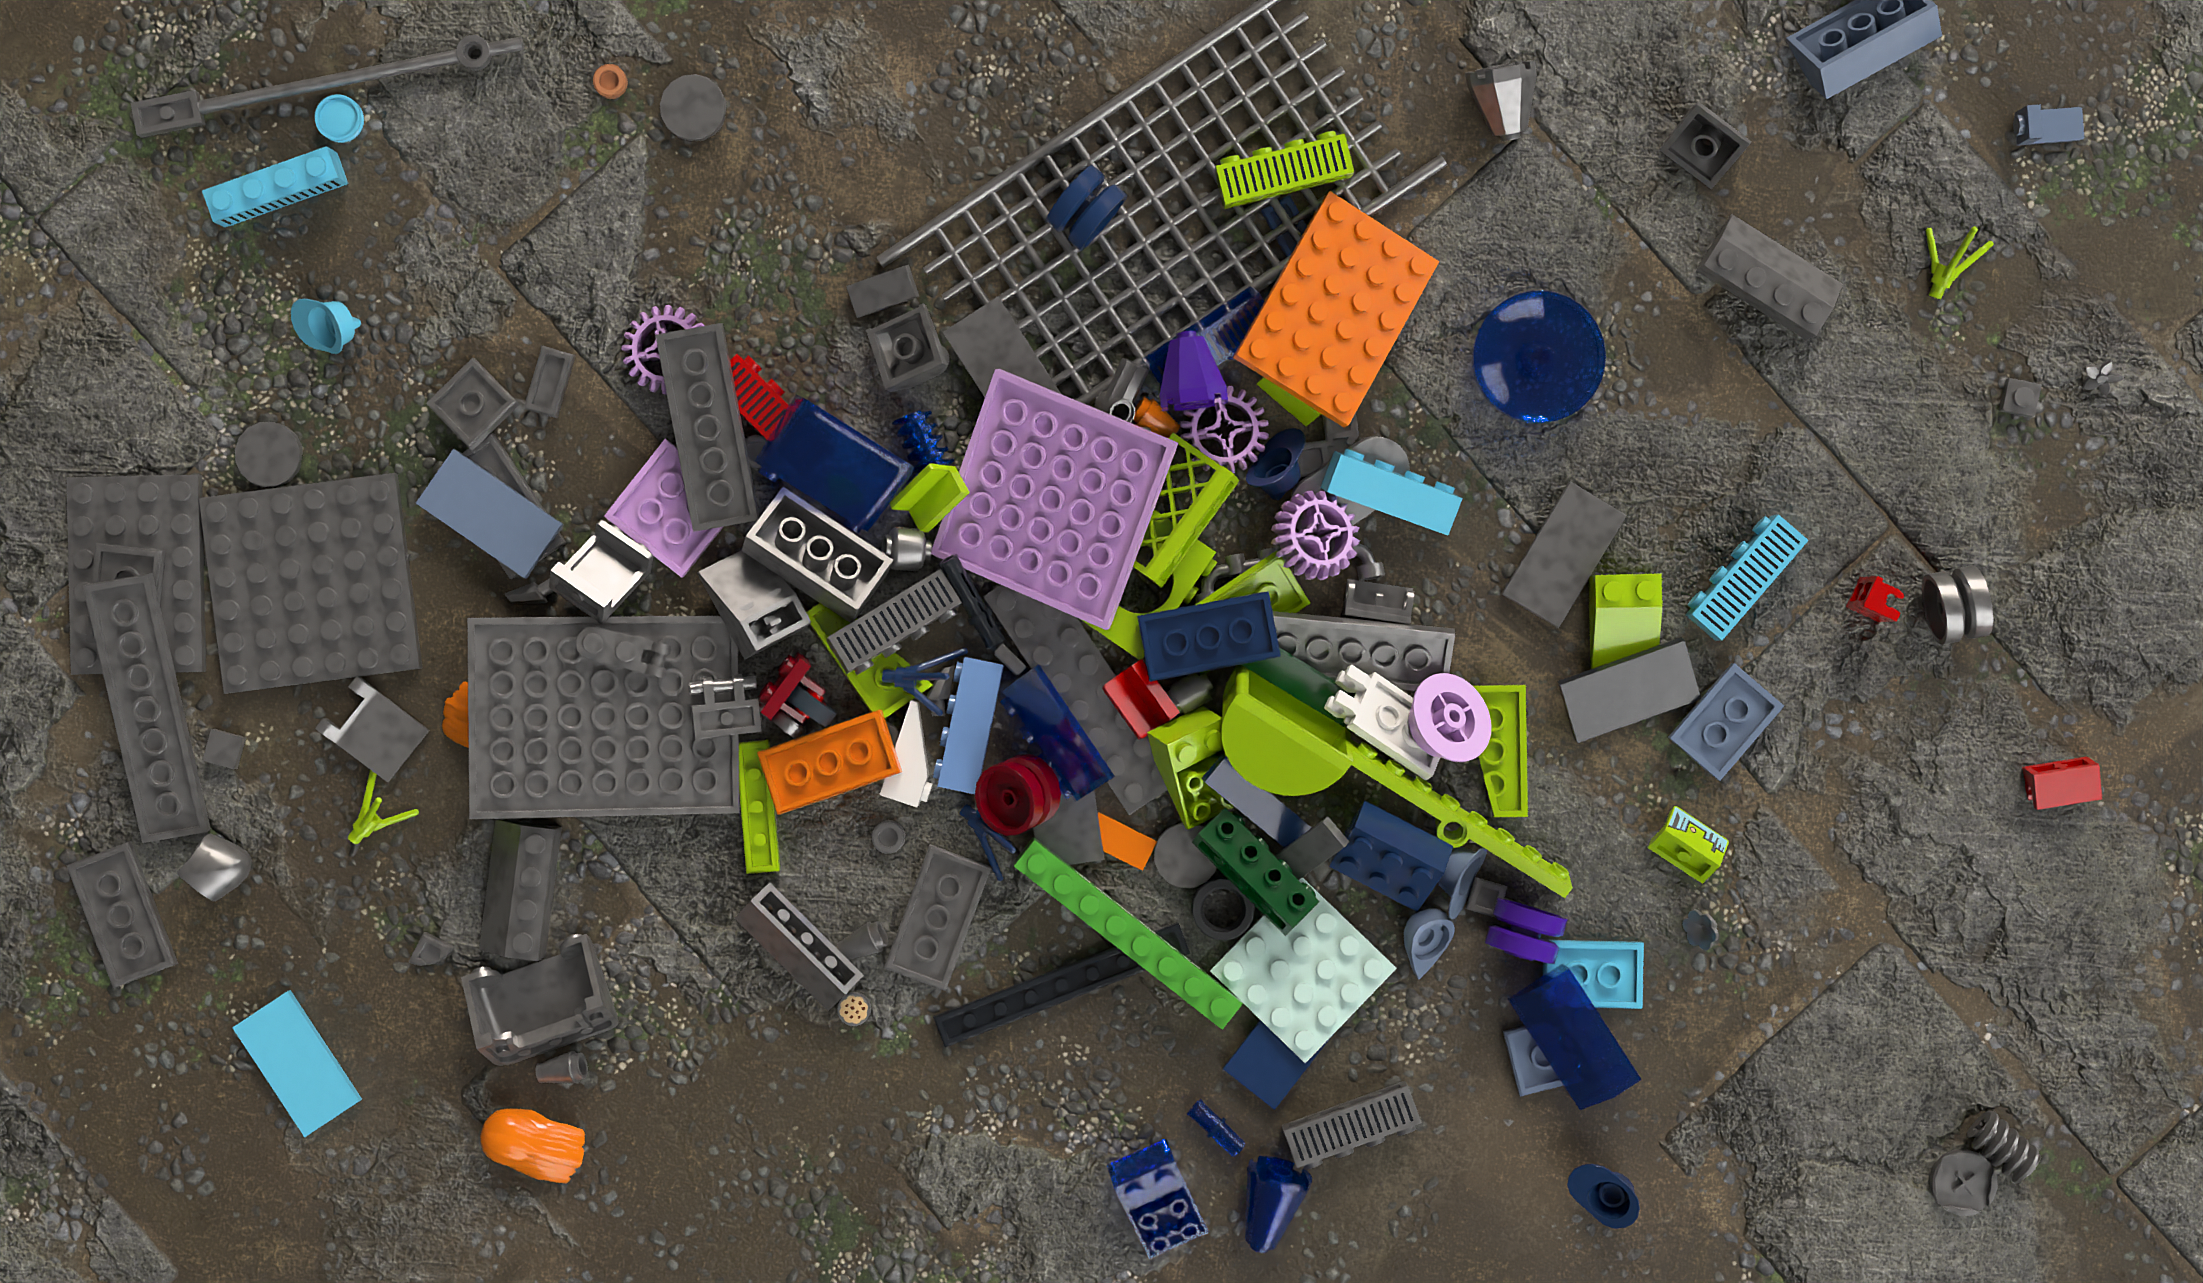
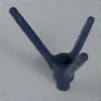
[882,648,968,716]
[959,804,1016,881]

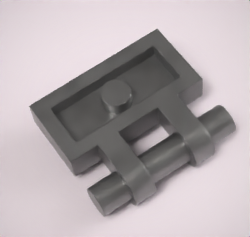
[689,674,762,739]

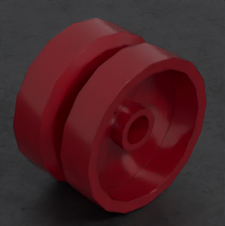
[975,754,1061,836]

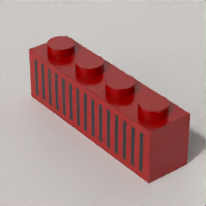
[730,354,833,477]

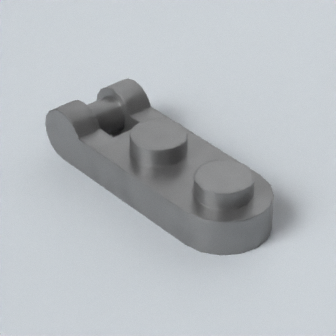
[576,627,672,678]

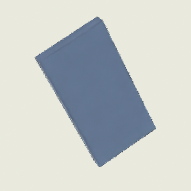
[416,449,564,579]

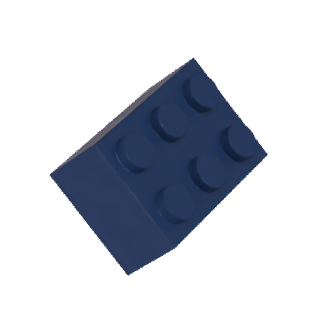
[1329,801,1453,911]

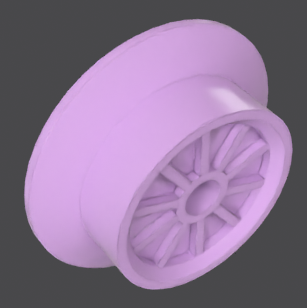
[1408,673,1491,762]

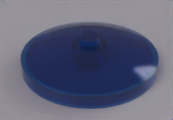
[1472,290,1606,424]

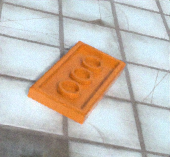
[757,709,902,815]

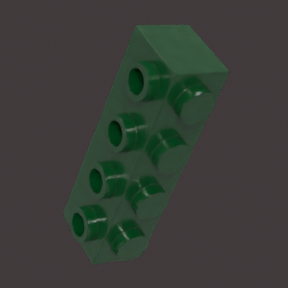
[1192,808,1320,936]

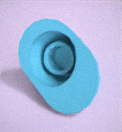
[291,299,361,354]

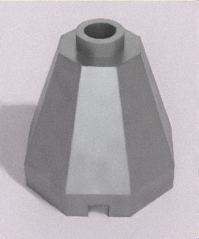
[1465,60,1537,141]

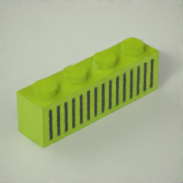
[1215,131,1354,209]

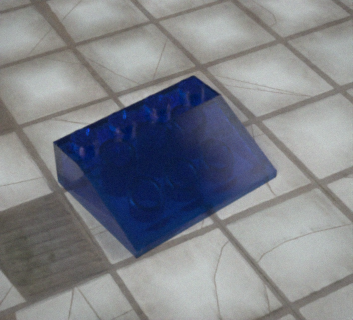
[1000,665,1115,802]

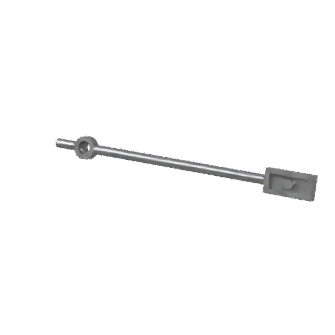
[130,35,524,137]

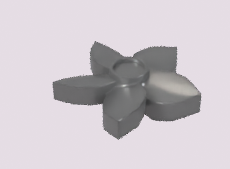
[2083,359,2124,396]

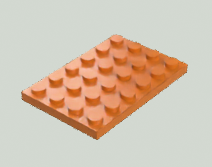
[1233,191,1439,428]

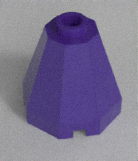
[1160,331,1228,411]

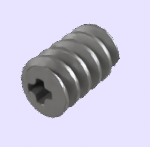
[1967,1111,2041,1184]

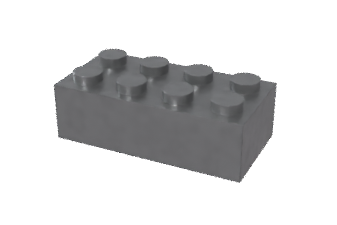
[742,487,893,623]

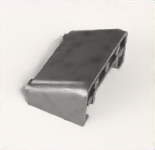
[461,934,619,1066]

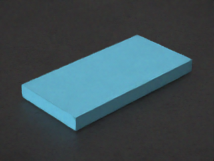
[232,990,362,1137]

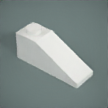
[880,700,933,807]

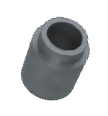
[1166,673,1215,716]

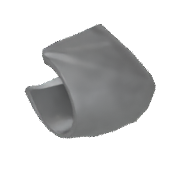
[177,833,252,901]

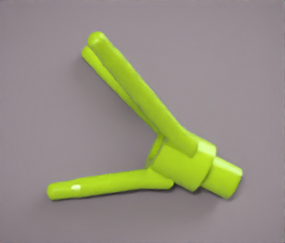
[1926,227,1994,300]
[348,770,419,844]

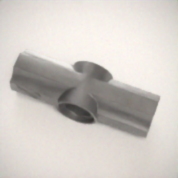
[1095,358,1149,423]

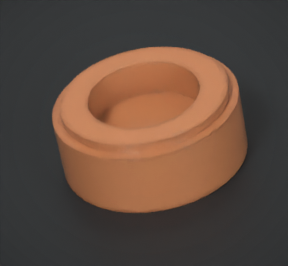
[593,64,628,99]

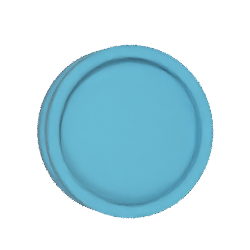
[315,94,364,143]

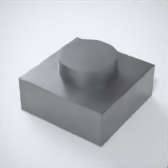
[1999,378,2042,418]

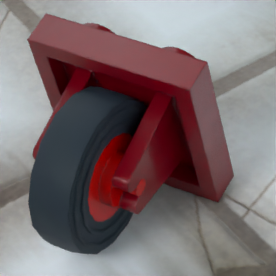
[758,652,837,726]

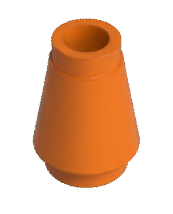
[1133,397,1180,438]

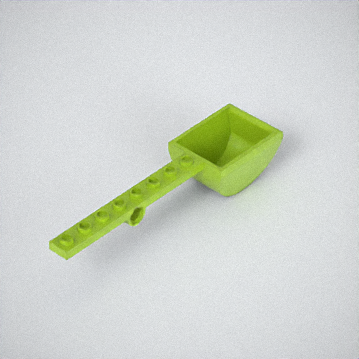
[1221,665,1573,898]

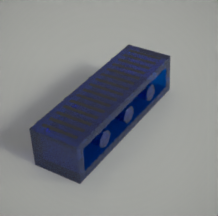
[1141,286,1265,390]

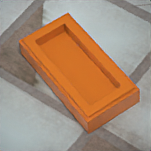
[1098,812,1157,871]

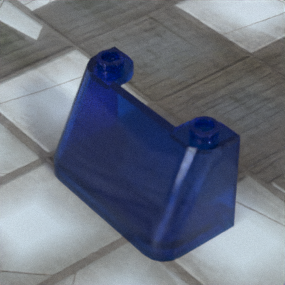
[754,394,915,534]

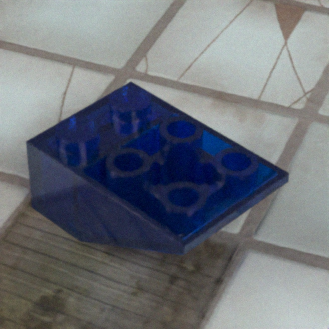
[1106,1138,1209,1259]

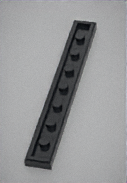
[933,922,1190,1048]

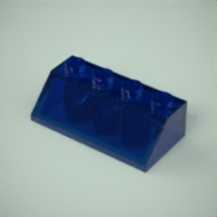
[1508,963,1642,1110]

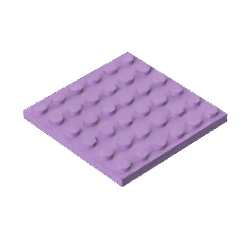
[931,369,1178,630]

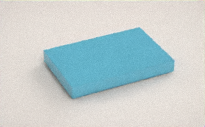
[1542,940,1644,1009]

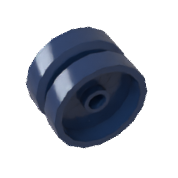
[1045,165,1127,251]

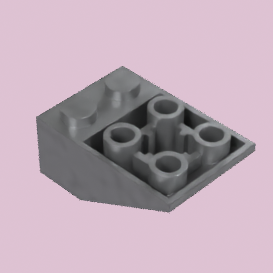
[697,550,811,659]

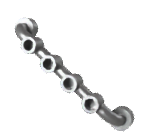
[1195,538,1385,604]

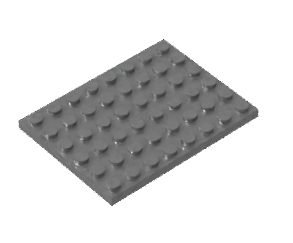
[467,616,739,819]

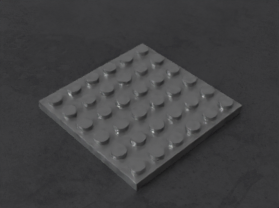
[199,473,423,694]

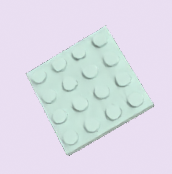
[1210,877,1397,1063]

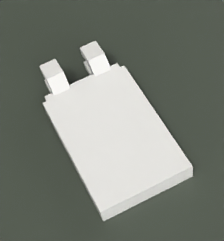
[1324,665,1440,781]

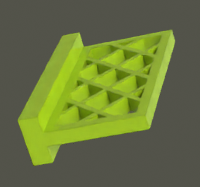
[1133,433,1240,588]

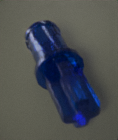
[1186,1098,1246,1157]

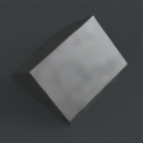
[1659,101,1752,189]

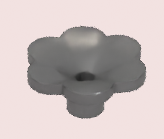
[1682,909,1719,950]

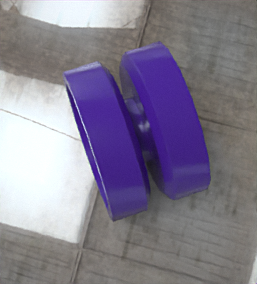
[1484,898,1568,964]

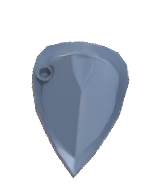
[1404,909,1455,979]

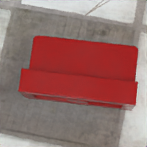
[1102,659,1180,740]

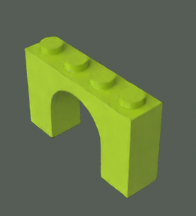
[1082,510,1217,660]

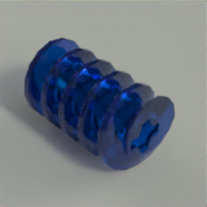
[892,410,954,473]

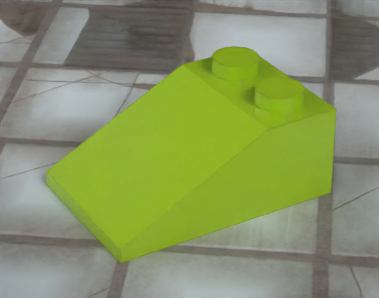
[1589,573,1662,669]

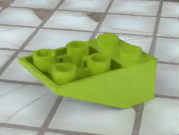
[1147,706,1234,830]

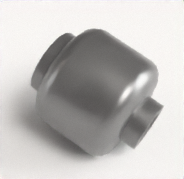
[882,527,932,571]

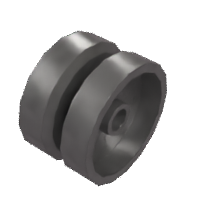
[1922,565,1993,645]

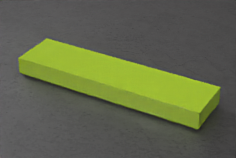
[739,740,780,874]

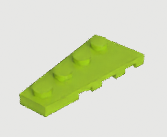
[806,603,933,718]
[1473,685,1528,817]

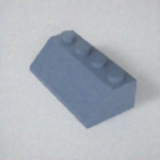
[1786,0,1942,99]

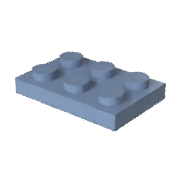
[1668,663,1784,781]

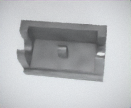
[1342,579,1414,624]

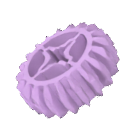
[622,305,705,395]
[1180,386,1269,473]
[1271,491,1360,580]

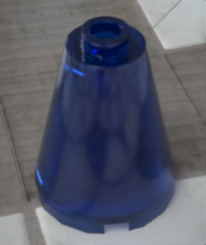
[1245,1156,1312,1253]

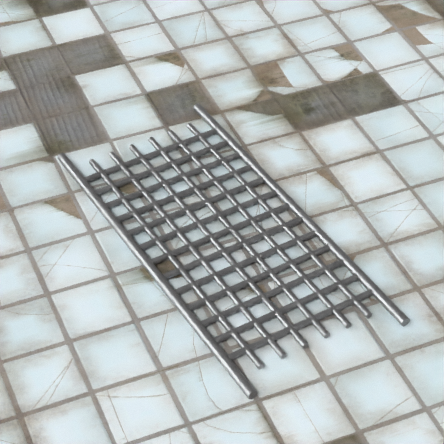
[877,0,1447,406]

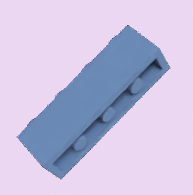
[933,657,1004,794]

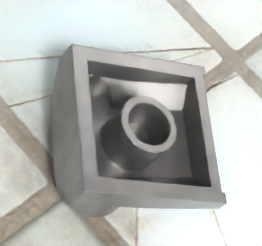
[866,304,949,392]

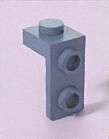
[2013,104,2084,145]

